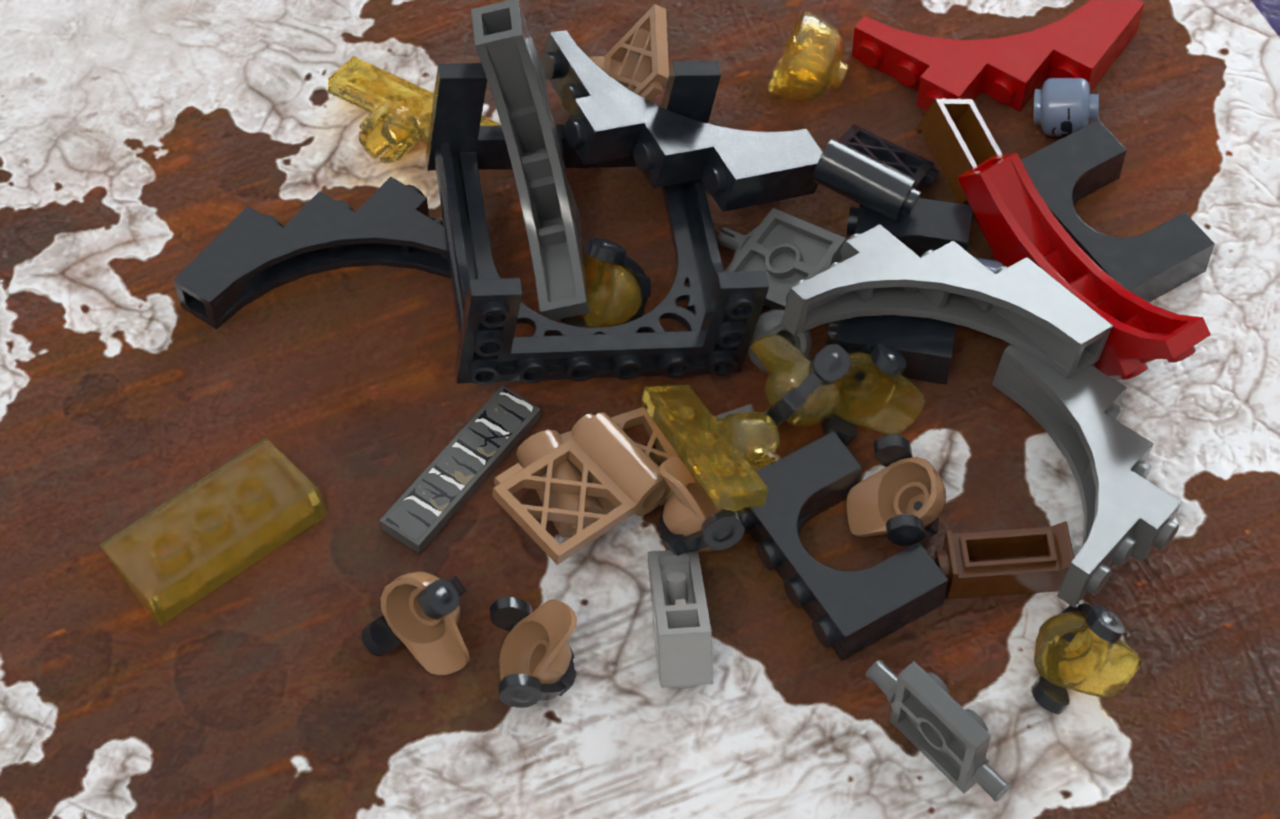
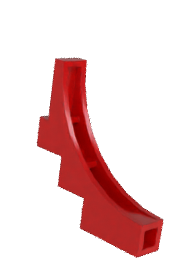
[851,0,1145,112]
[957,153,1211,380]

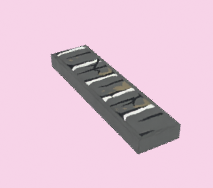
[379,385,541,554]

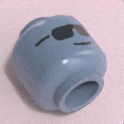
[1034,78,1099,137]

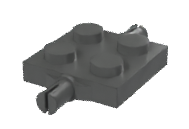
[717,208,847,310]
[866,660,1011,802]

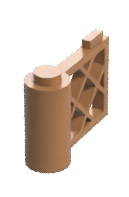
[589,4,669,102]
[516,405,680,538]
[492,413,671,565]

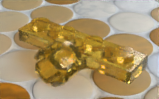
[328,56,501,164]
[641,385,780,511]

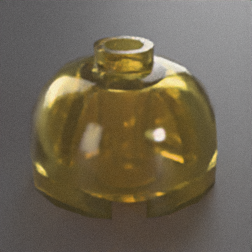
[768,11,849,103]

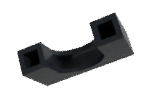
[1021,120,1215,302]
[826,198,973,385]
[729,431,948,661]

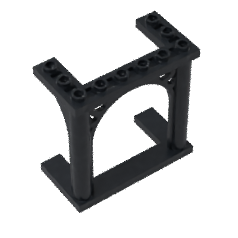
[425,61,769,385]

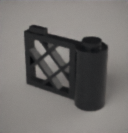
[812,124,940,221]

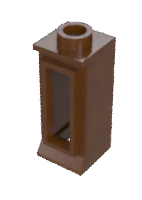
[915,99,1003,205]
[934,522,1074,599]

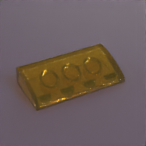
[99,438,328,626]

